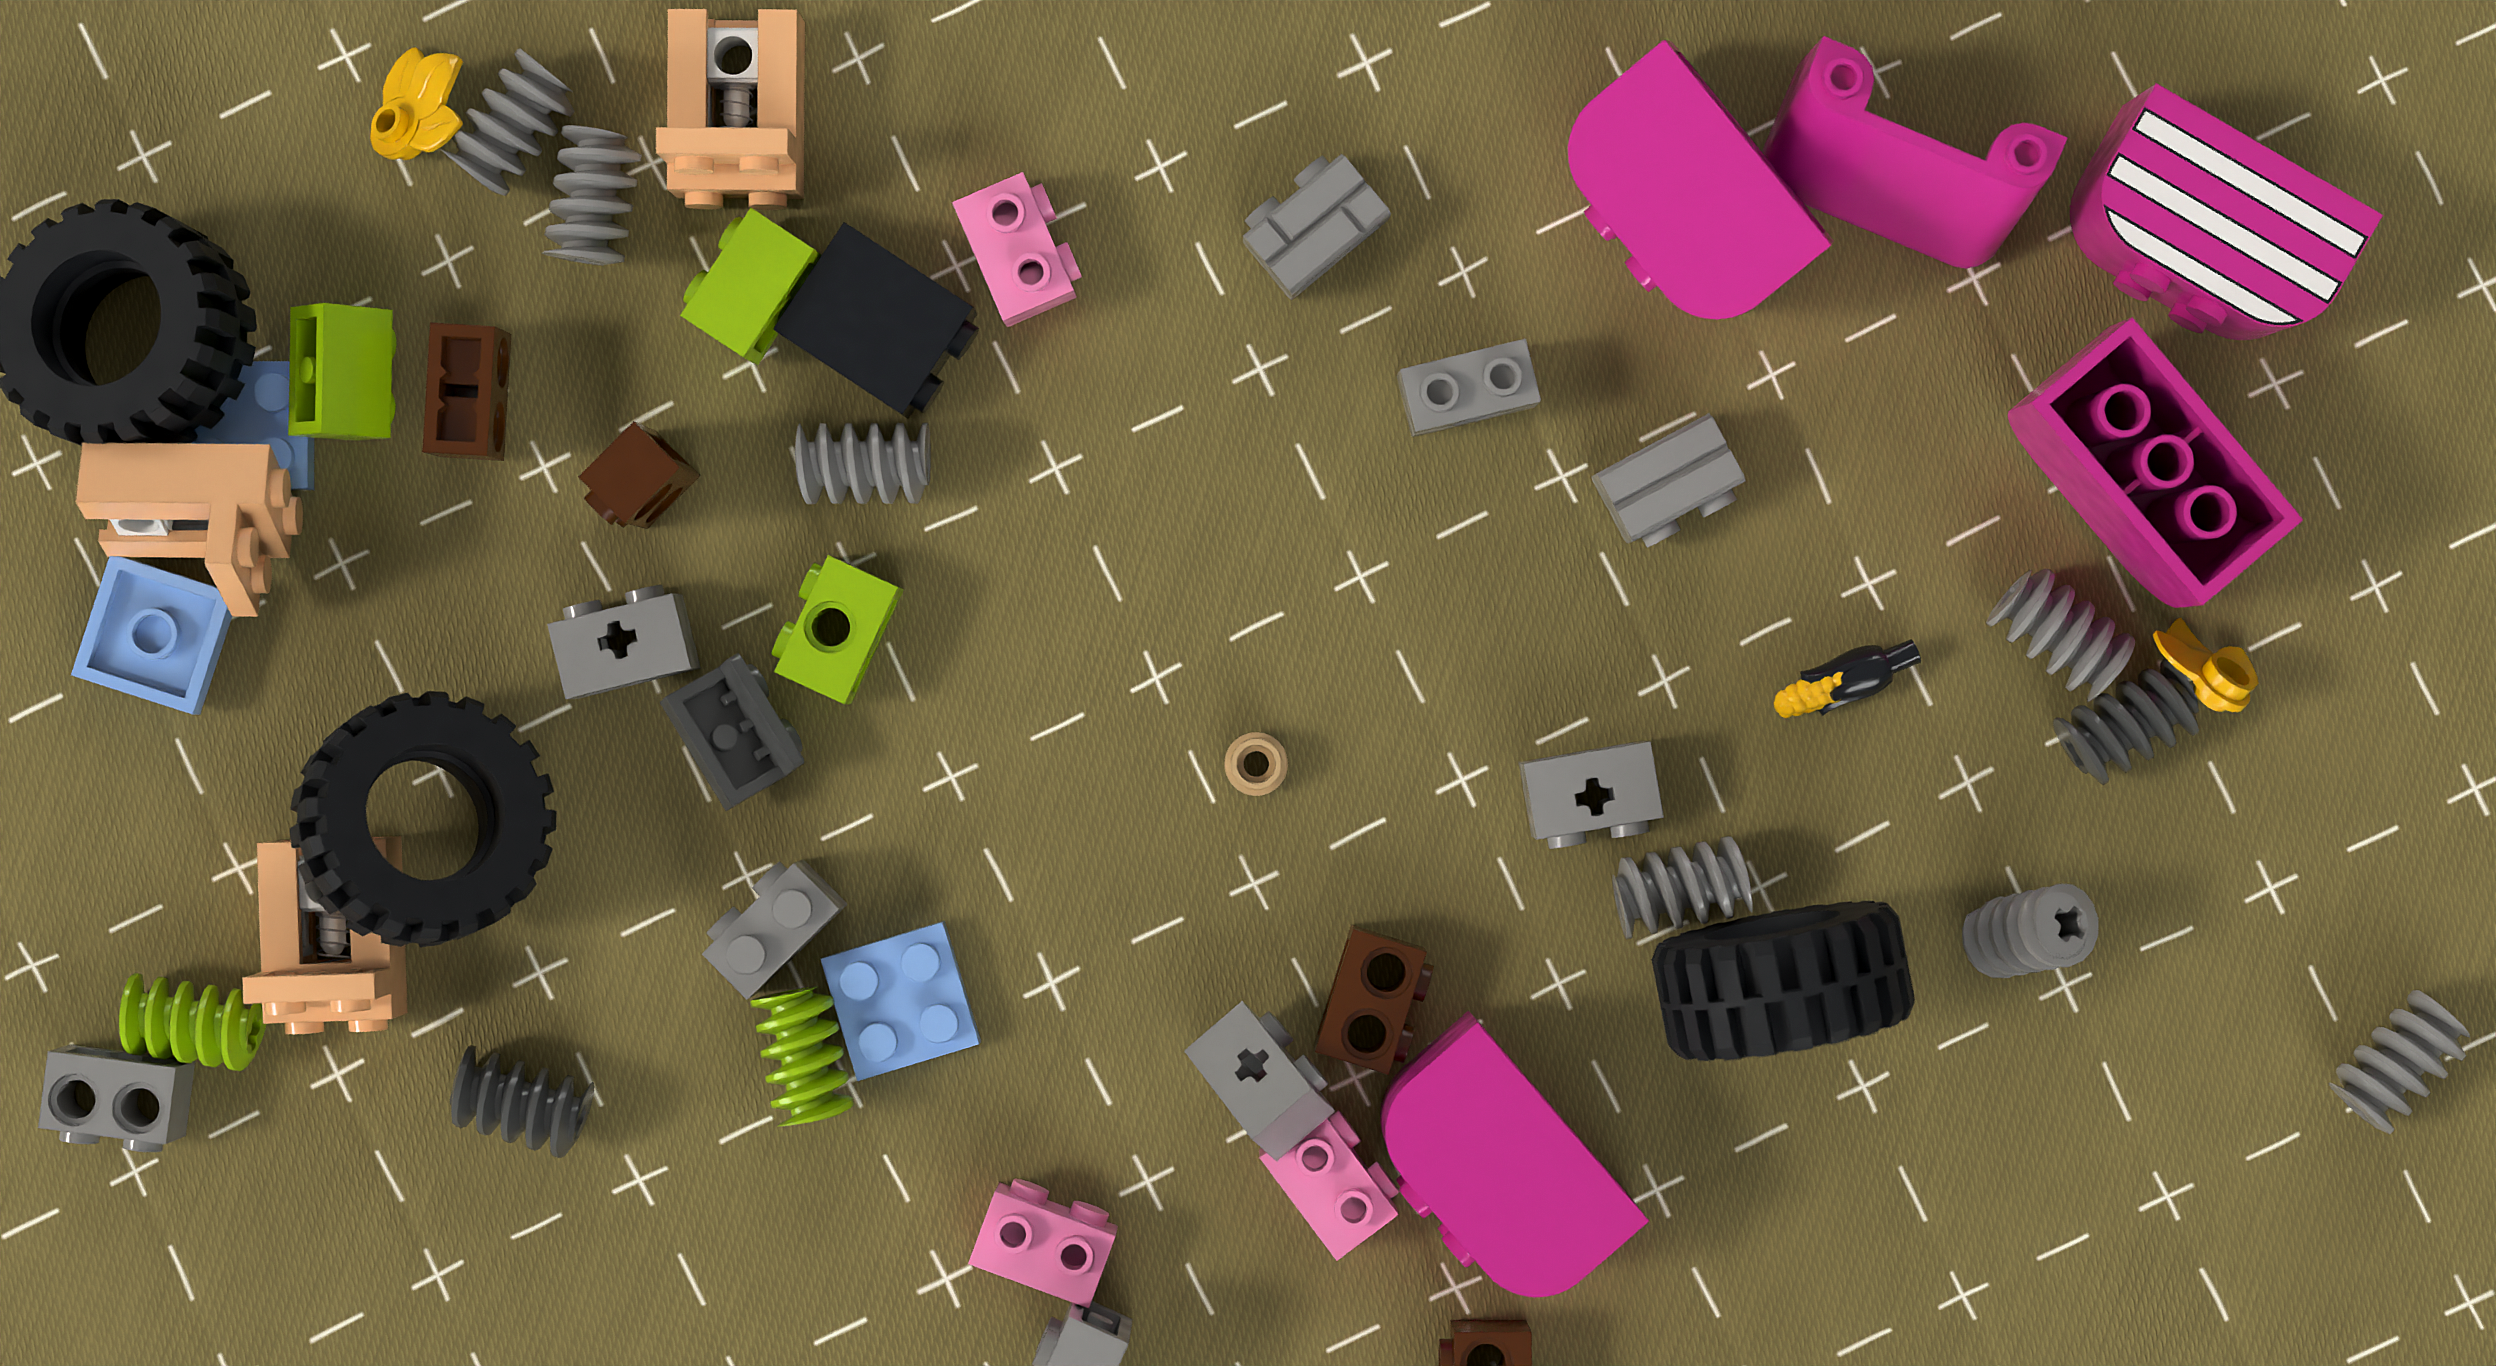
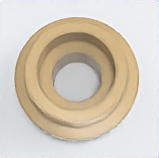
[1224,732,1288,796]

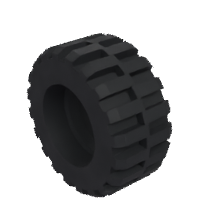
[0,199,257,446]
[289,691,557,947]
[1651,901,1915,1061]

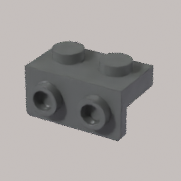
[660,653,805,811]

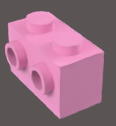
[952,172,1082,327]
[1259,1110,1400,1261]
[968,1179,1118,1308]

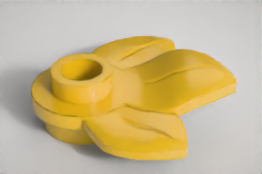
[370,47,463,160]
[2153,618,2259,712]

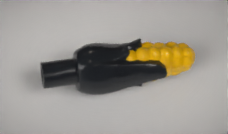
[1773,639,1921,718]

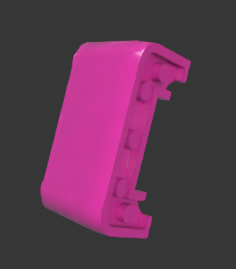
[1762,36,2067,269]

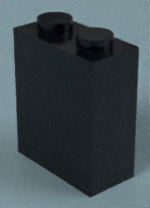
[773,222,979,419]

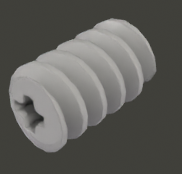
[439,48,575,196]
[541,125,642,265]
[795,423,931,504]
[1986,569,2135,702]
[1612,836,1753,939]
[1962,883,2098,978]
[2328,990,2470,1134]

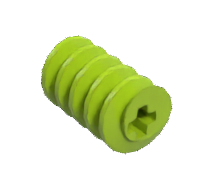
[119,973,266,1071]
[750,986,854,1126]

